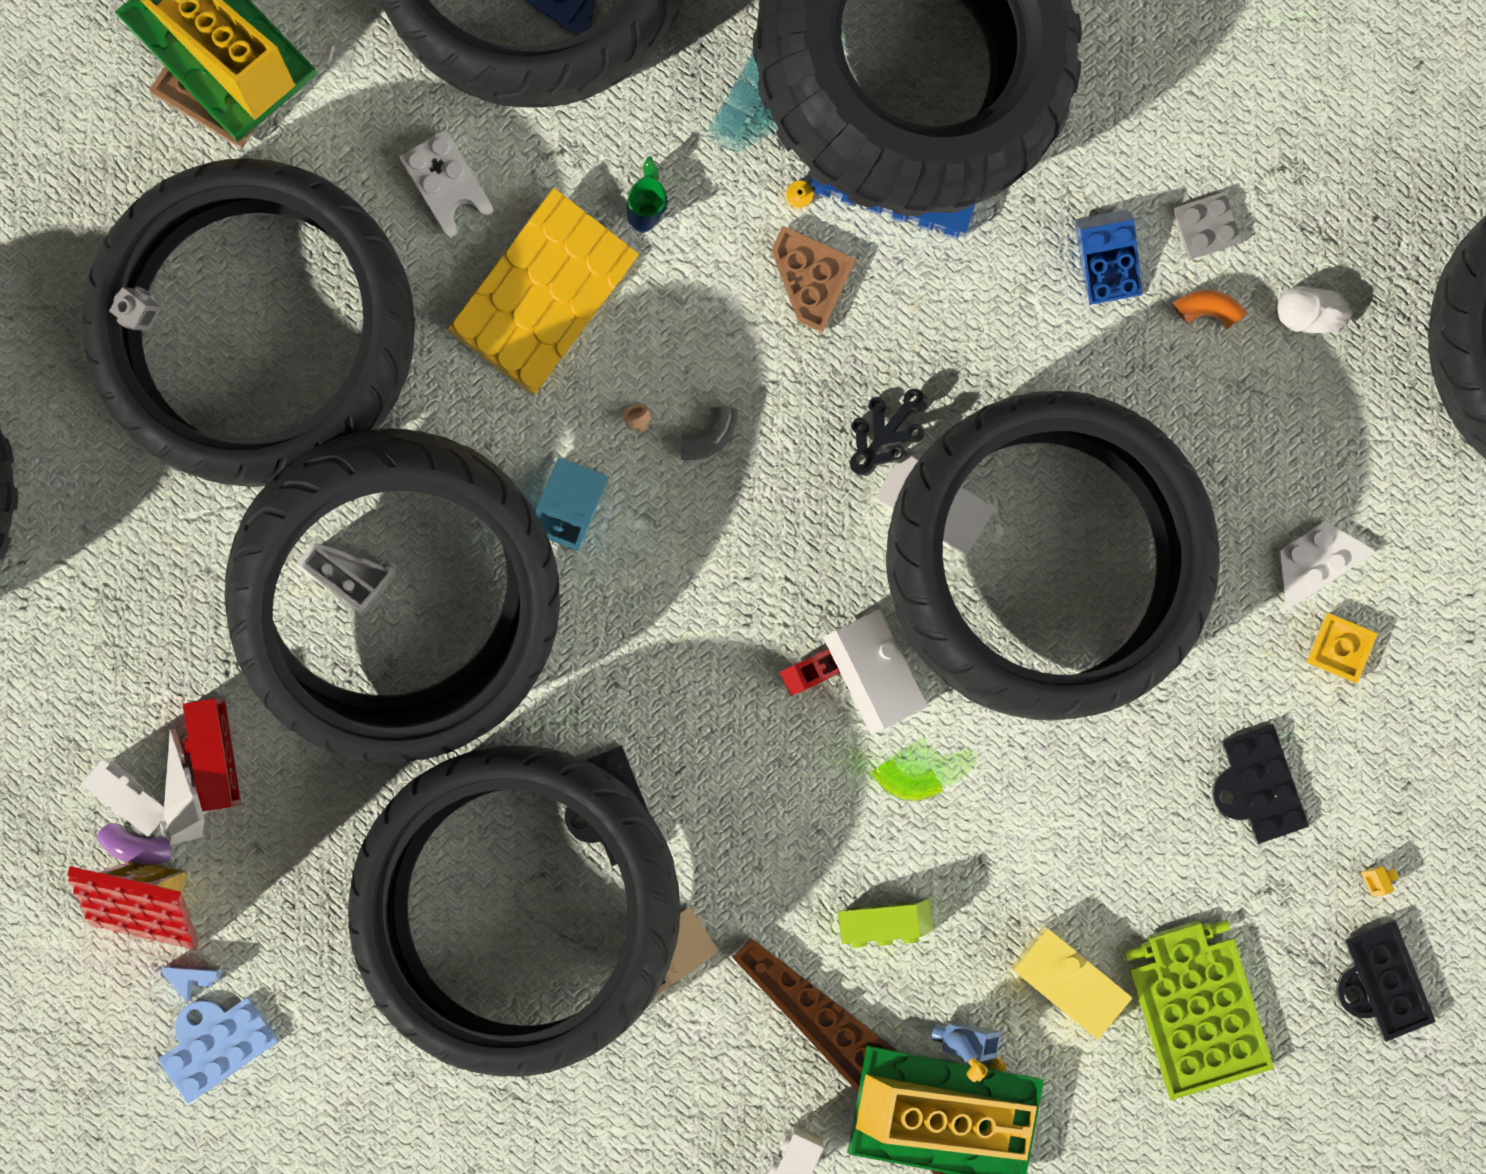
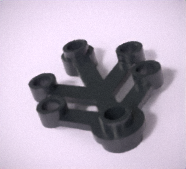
[850,389,927,476]

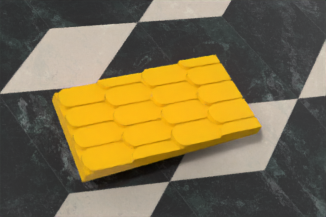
[446,188,639,395]

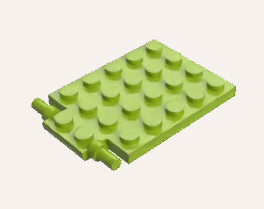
[1124,920,1274,1101]

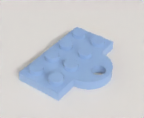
[157,996,279,1104]

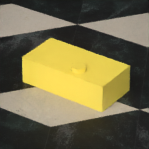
[1011,925,1132,1040]

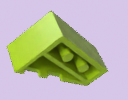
[838,898,934,948]

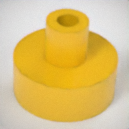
[786,180,813,209]

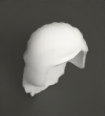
[1277,286,1353,333]

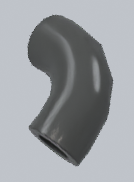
[681,407,738,461]

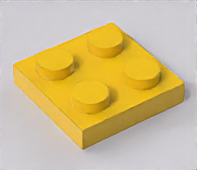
[1305,613,1378,684]

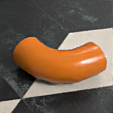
[1172,289,1247,329]

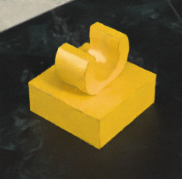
[1361,866,1399,897]

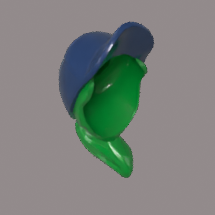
[626,156,668,233]

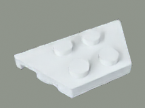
[1278,521,1376,610]

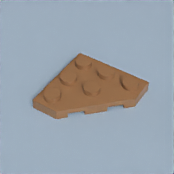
[771,226,856,334]

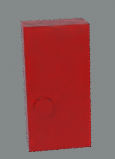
[183,698,242,812]

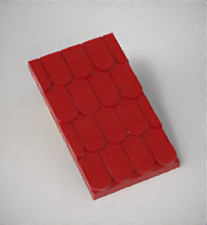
[67,862,198,950]

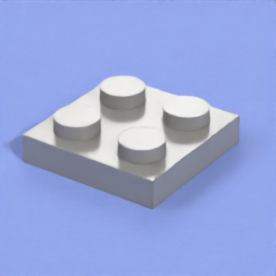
[1173,192,1242,261]

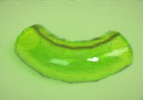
[870,758,944,802]

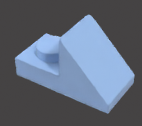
[161,964,221,1002]

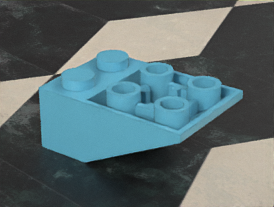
[535,457,609,552]

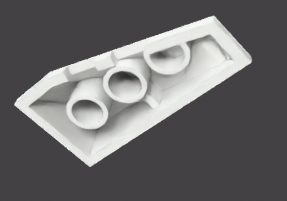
[159,729,205,845]

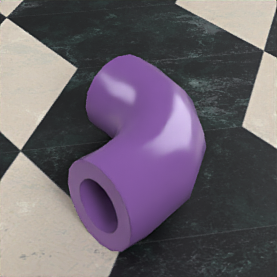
[97,823,171,865]

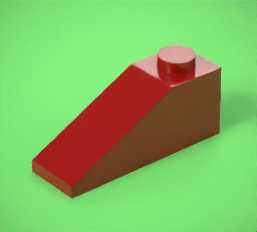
[779,648,840,696]

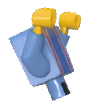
[932,1022,1006,1082]

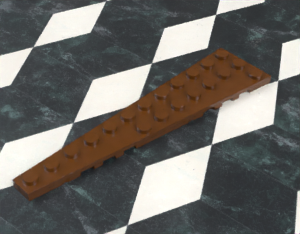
[732,938,948,1174]

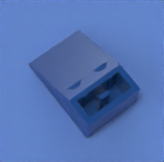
[1074,209,1142,305]

